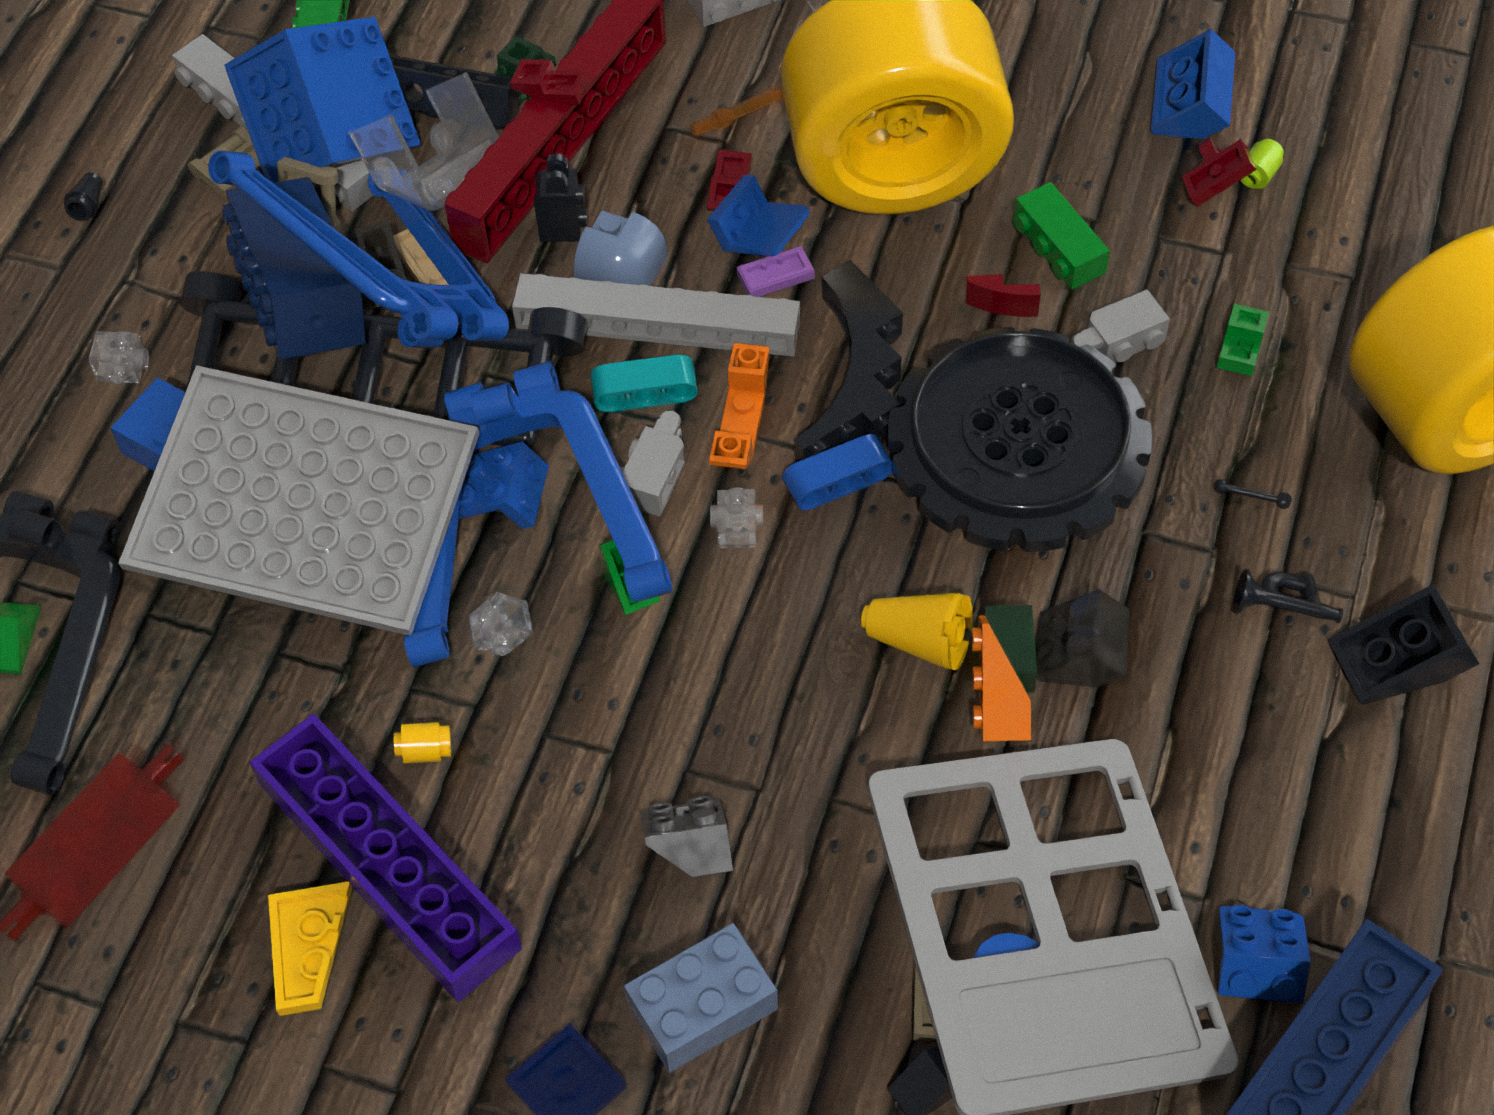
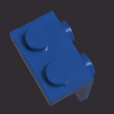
[707,175,810,256]
[458,442,549,529]
[1217,905,1311,1004]

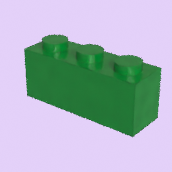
[1013,182,1110,290]

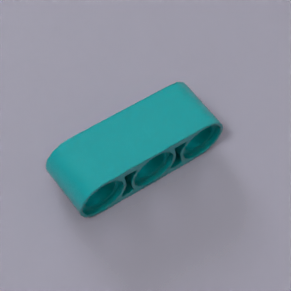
[590,355,698,412]

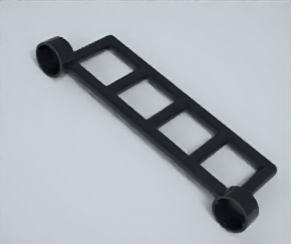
[180,271,587,448]

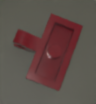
[1182,138,1257,207]

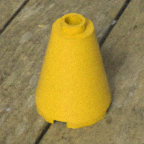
[861,593,973,670]

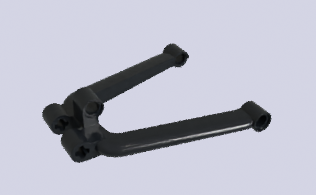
[0,491,120,796]

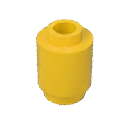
[394,722,451,764]

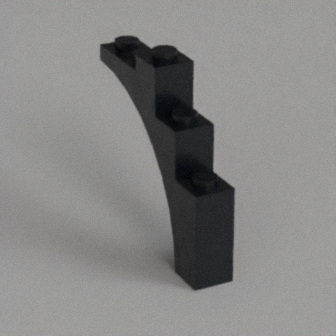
[795,260,903,462]

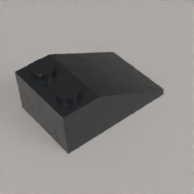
[1328,584,1479,705]

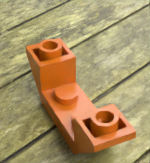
[709,343,770,469]

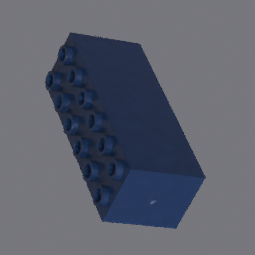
[222,177,366,360]
[1227,919,1443,1115]

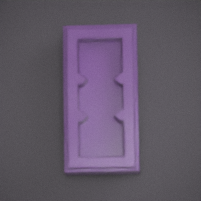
[737,246,815,297]

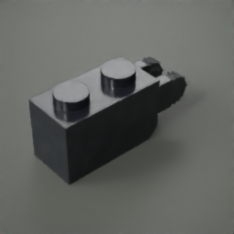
[534,153,588,242]

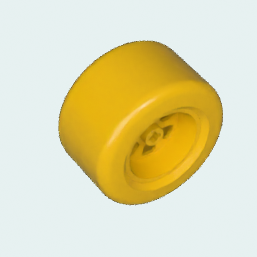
[781,0,1014,215]
[1349,225,1494,474]

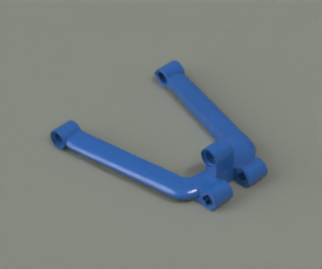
[208,151,509,348]
[404,361,672,667]

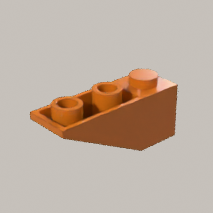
[972,615,1031,741]

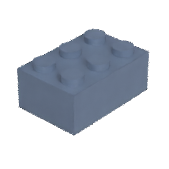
[624,923,778,1073]

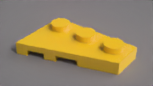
[268,881,353,1016]

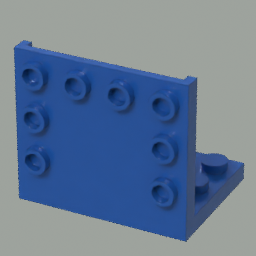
[224,17,421,183]

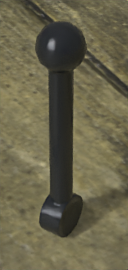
[1214,479,1292,509]

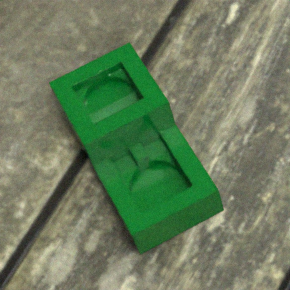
[1217,304,1269,376]

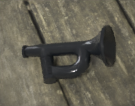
[1233,569,1343,623]

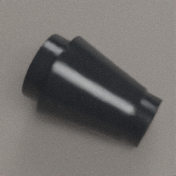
[64,172,103,221]

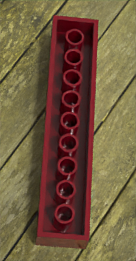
[444,0,666,264]

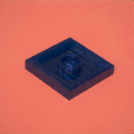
[505,1024,627,1115]

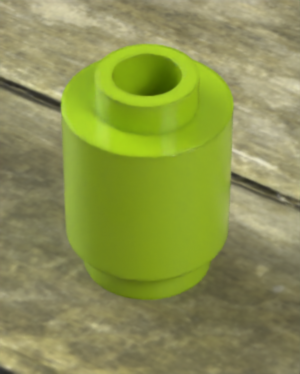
[1241,139,1284,189]

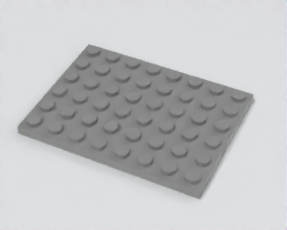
[119,365,480,635]

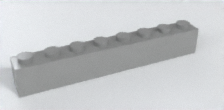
[172,34,377,212]
[512,273,800,357]

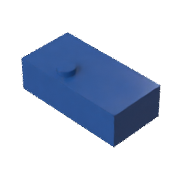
[111,377,186,471]

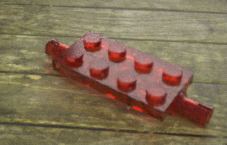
[0,744,184,942]

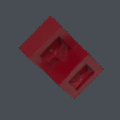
[509,59,590,105]
[706,149,753,211]
[965,274,1041,317]

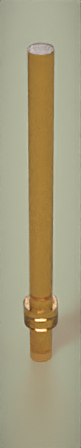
[690,85,784,137]

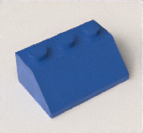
[1151,29,1235,139]

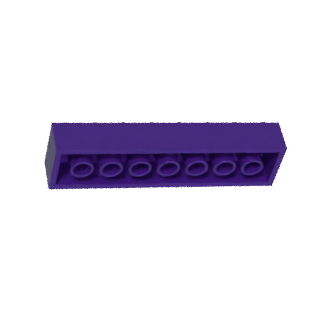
[249,713,522,1003]

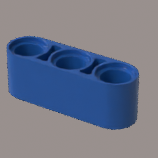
[782,434,893,510]

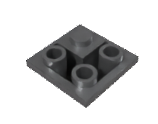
[640,796,733,877]

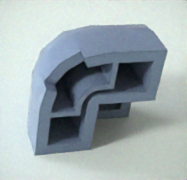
[574,211,667,286]

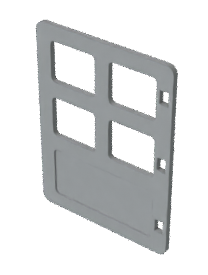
[867,739,1238,1115]

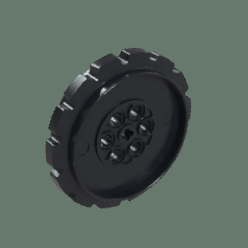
[888,327,1152,552]

